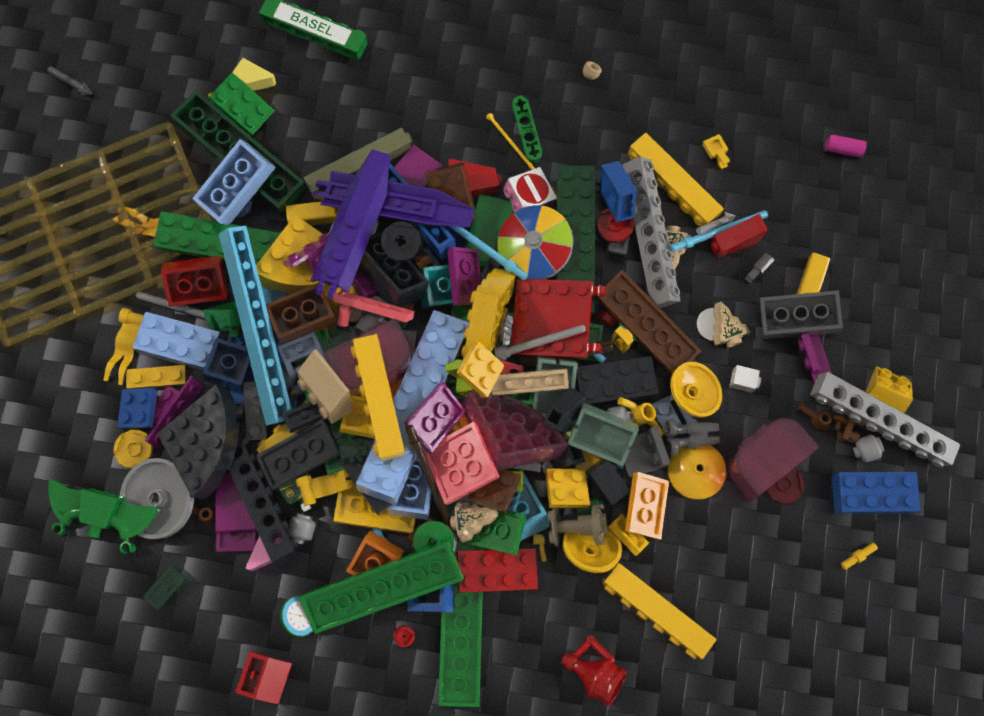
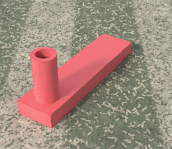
[334,291,415,327]

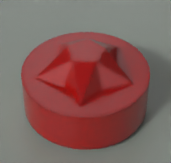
[597,310,617,327]
[393,625,415,647]

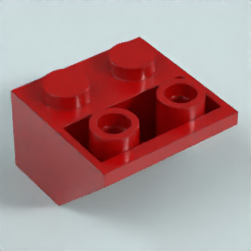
[235,651,292,704]

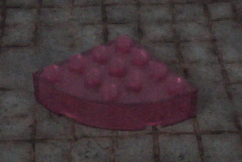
[461,392,568,470]

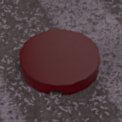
[765,465,804,504]

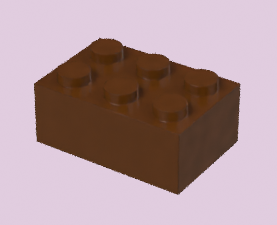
[425,162,477,227]
[266,283,337,345]

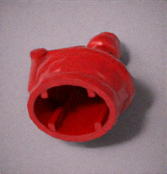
[561,635,627,706]

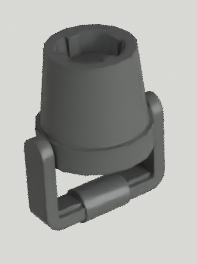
[355,296,396,337]

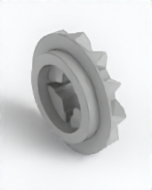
[500,315,513,346]

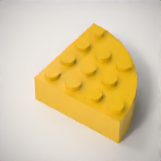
[256,215,329,294]
[461,268,516,360]

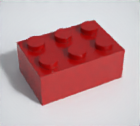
[161,256,229,307]

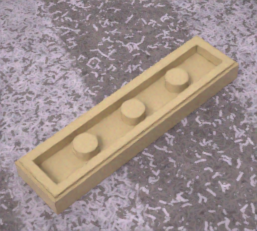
[490,368,569,396]

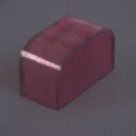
[323,319,412,397]
[728,418,819,502]

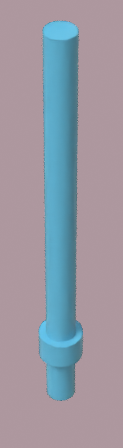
[670,210,768,252]
[448,226,528,281]

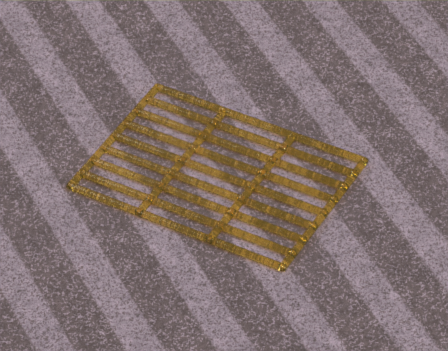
[0,121,212,347]

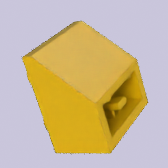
[866,366,913,413]

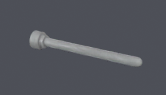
[136,292,205,319]
[494,325,586,361]

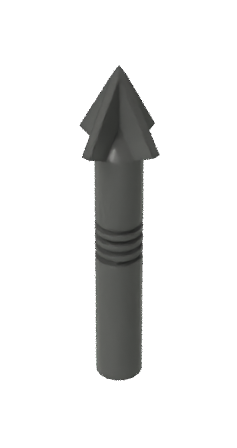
[47,66,93,95]

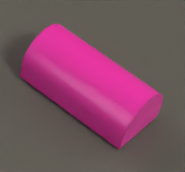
[825,135,867,158]

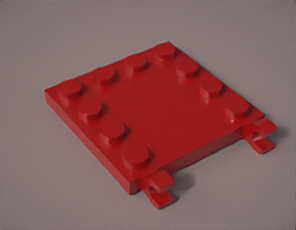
[511,279,607,359]

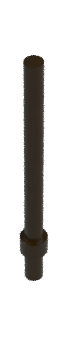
[405,425,452,529]

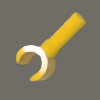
[533,534,547,562]

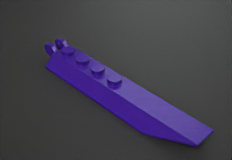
[311,149,390,299]
[312,171,475,228]

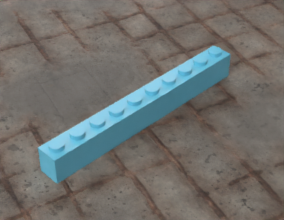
[219,226,292,426]

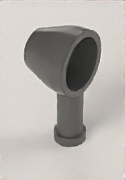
[533,479,548,497]

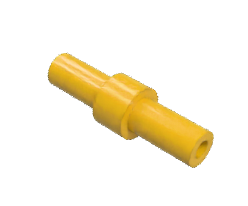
[841,543,878,570]

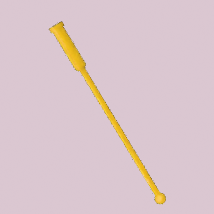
[486,113,557,203]

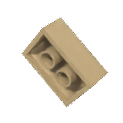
[297,349,352,424]

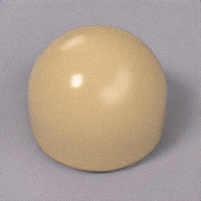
[583,61,602,80]

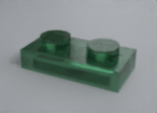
[143,565,187,610]

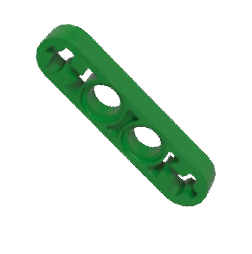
[512,96,542,164]

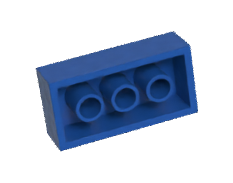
[832,472,921,514]

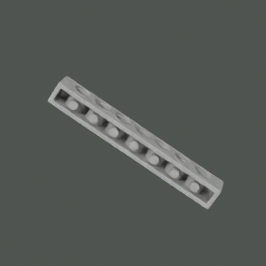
[622,157,681,308]
[810,372,960,467]

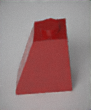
[448,159,502,197]
[711,214,768,258]

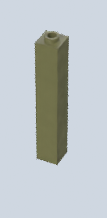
[303,128,412,200]

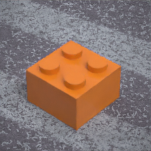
[346,531,405,575]

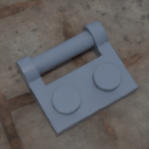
[277,332,327,380]
[652,394,697,438]

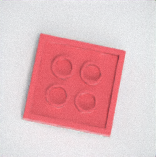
[423,422,500,505]

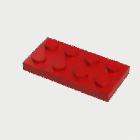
[456,549,538,593]

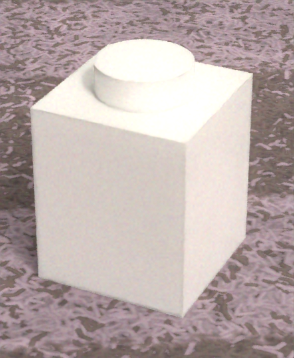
[729,365,761,393]

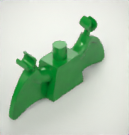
[48,479,159,554]

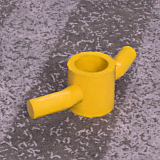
[618,397,664,436]

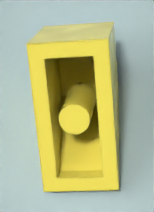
[233,58,276,91]

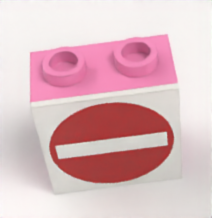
[504,167,557,212]

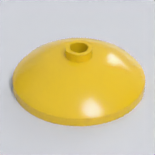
[670,362,722,418]
[668,445,726,500]
[563,526,622,573]

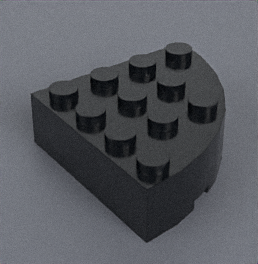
[157,385,239,500]

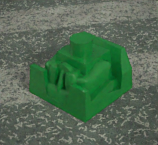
[203,301,242,337]

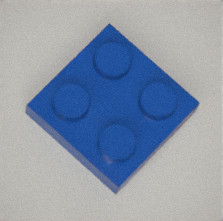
[117,388,158,429]

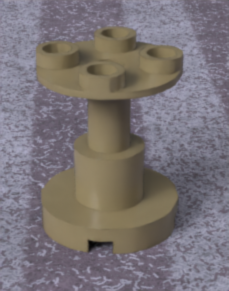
[548,504,607,547]

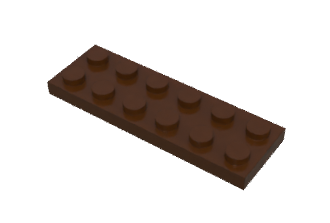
[595,270,701,375]

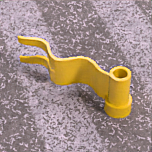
[103,308,144,385]
[295,470,357,506]

